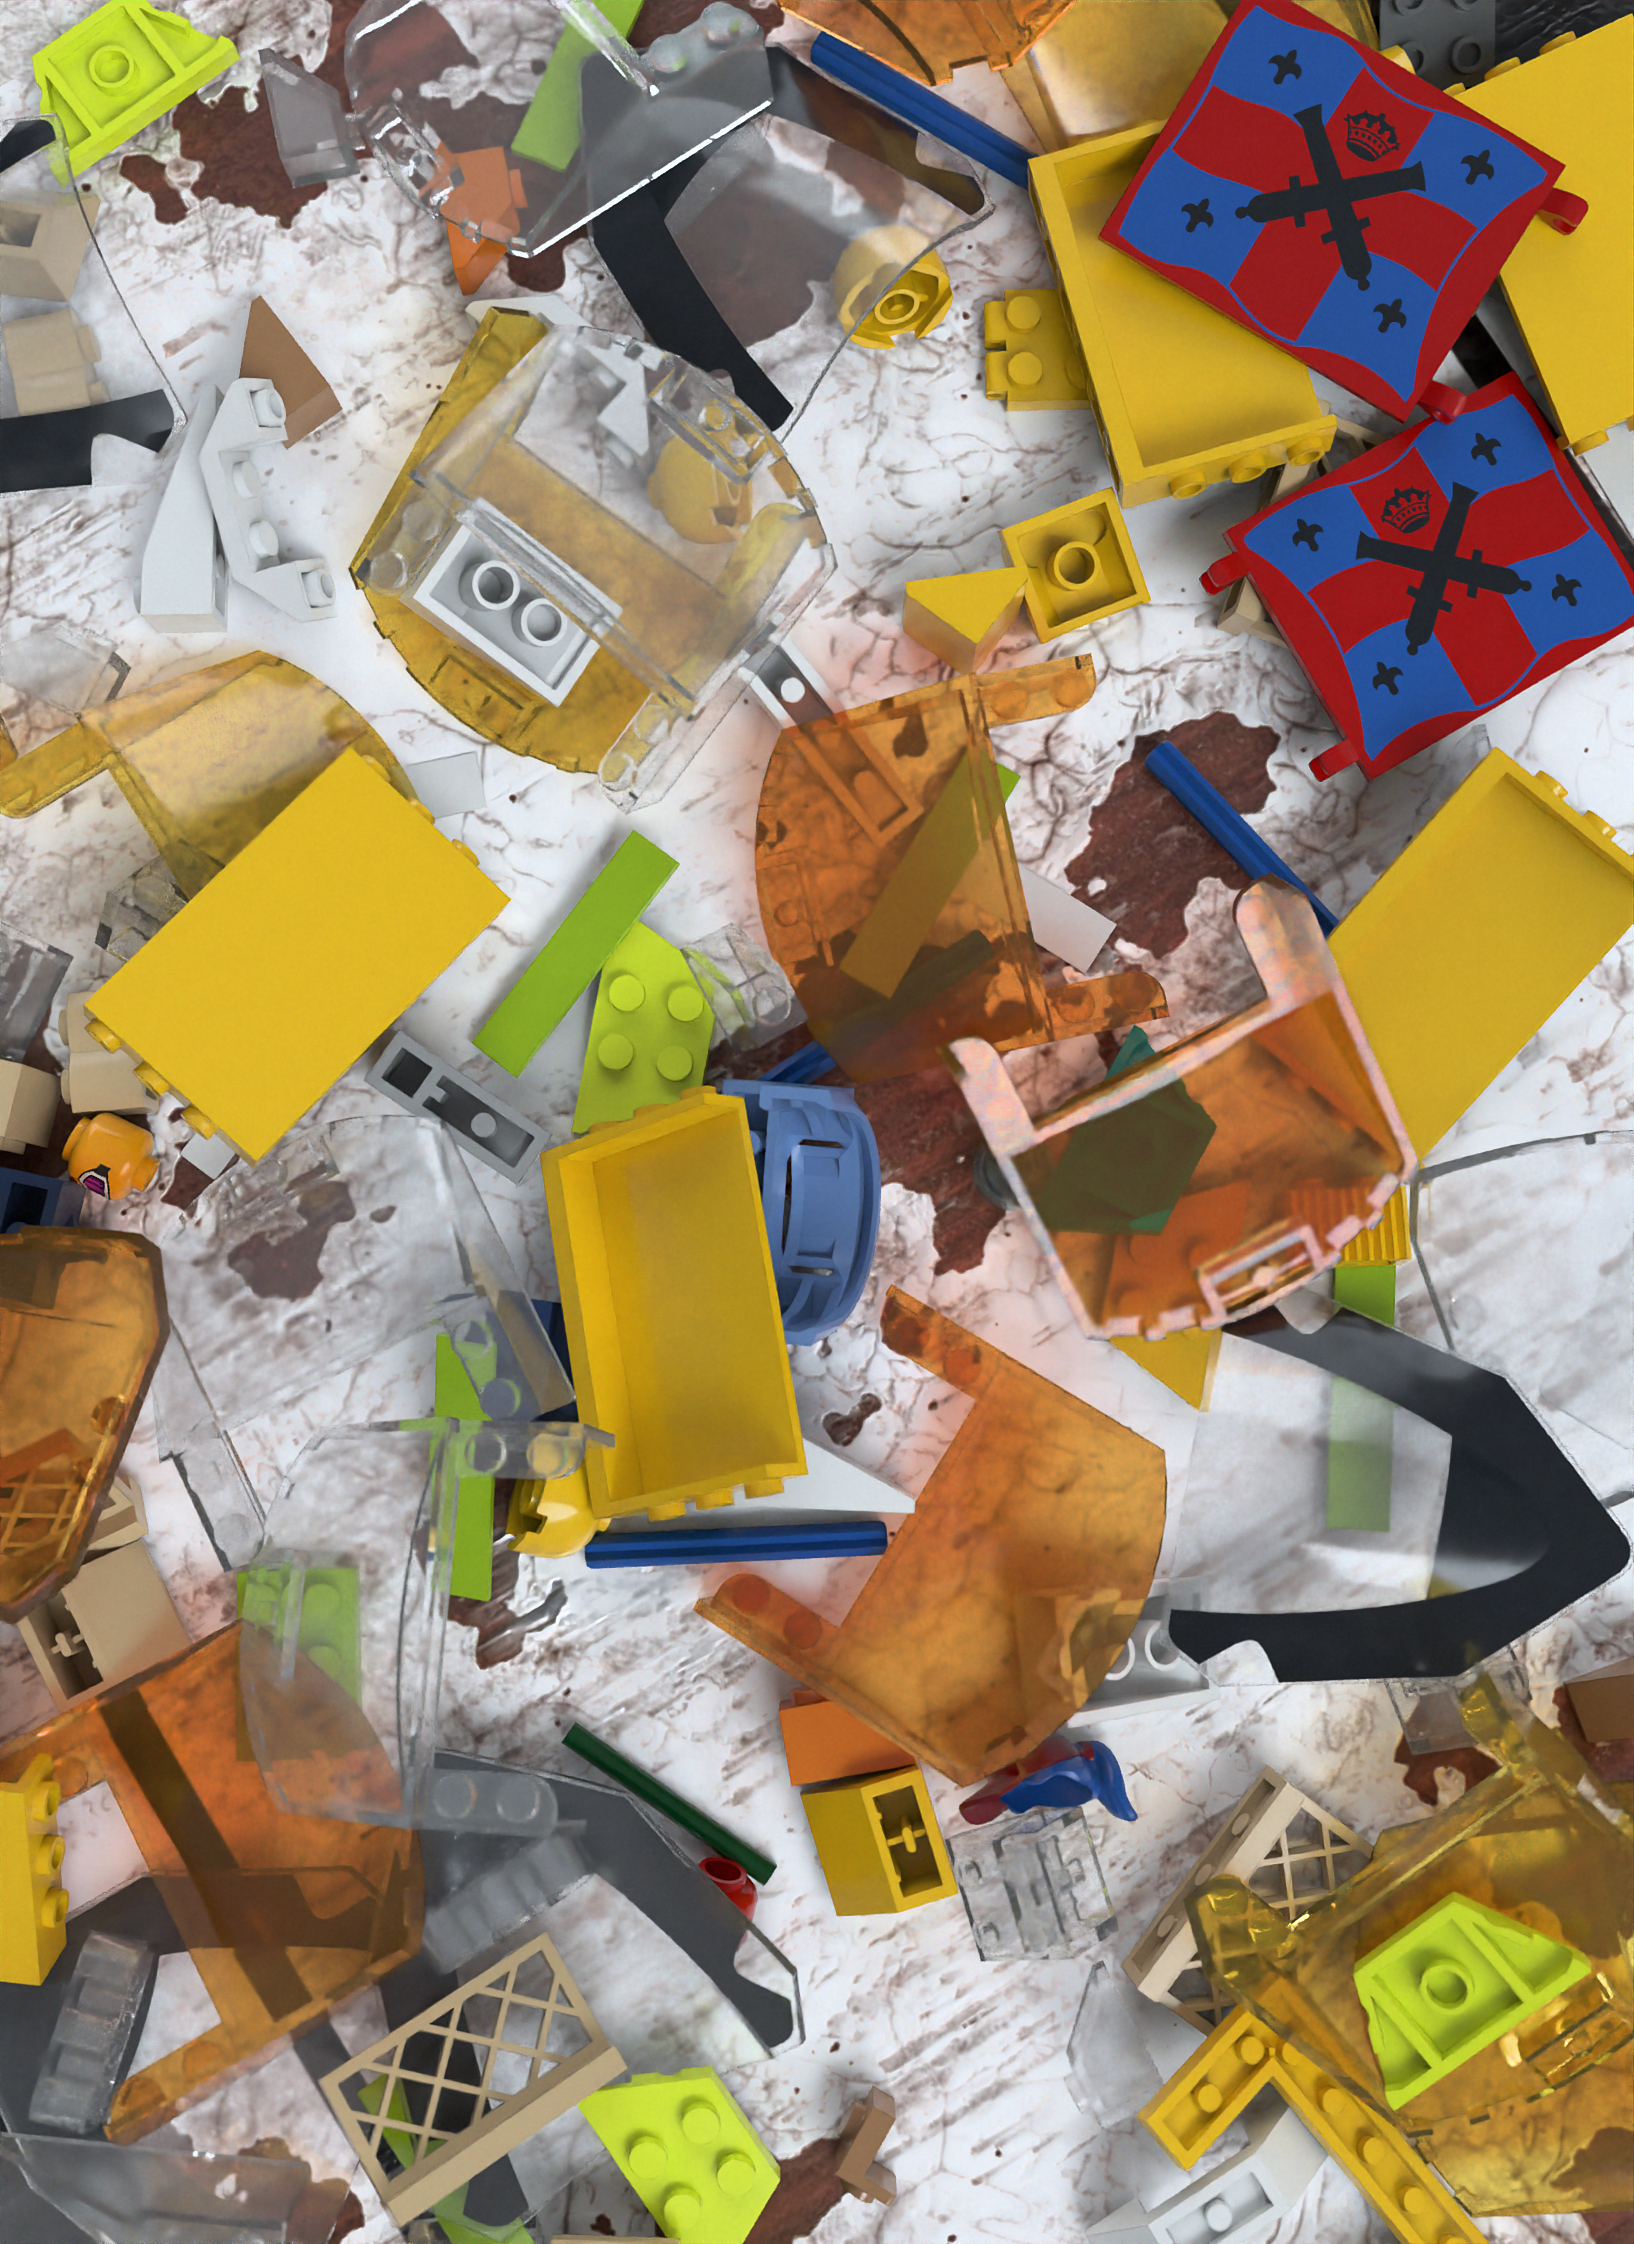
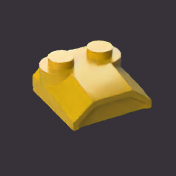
[997,486,1152,644]

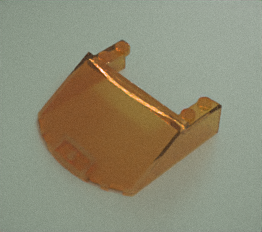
[754,653,1170,1085]
[935,872,1420,1342]
[692,1284,1167,1788]
[0,1615,425,2149]

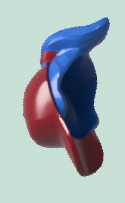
[959,1726,1138,1825]

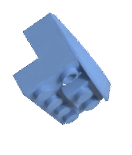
[722,1079,881,1346]

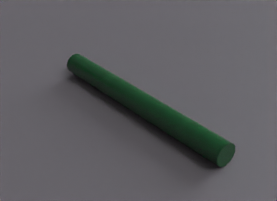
[561,1722,777,1886]

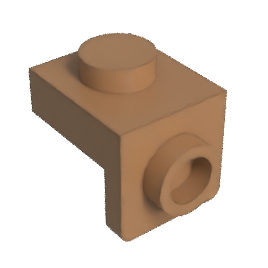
[835,2086,897,2207]

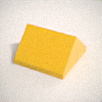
[902,565,1028,680]

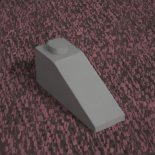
[363,1030,552,1185]

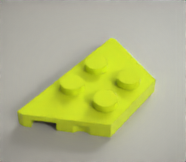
[32,0,241,186]
[571,920,722,1135]
[1353,1891,1592,2111]
[577,2065,780,2244]

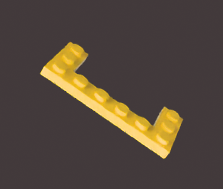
[1136,1977,1490,2244]

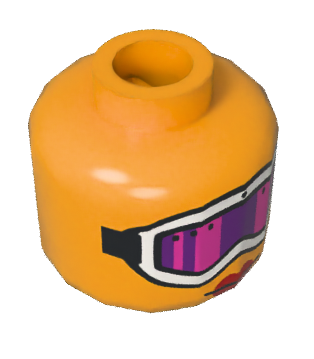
[62,1112,160,1201]

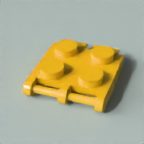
[983,288,1092,411]

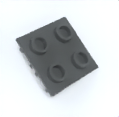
[1370,0,1495,90]

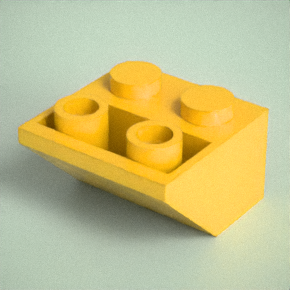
[800,1755,959,1917]

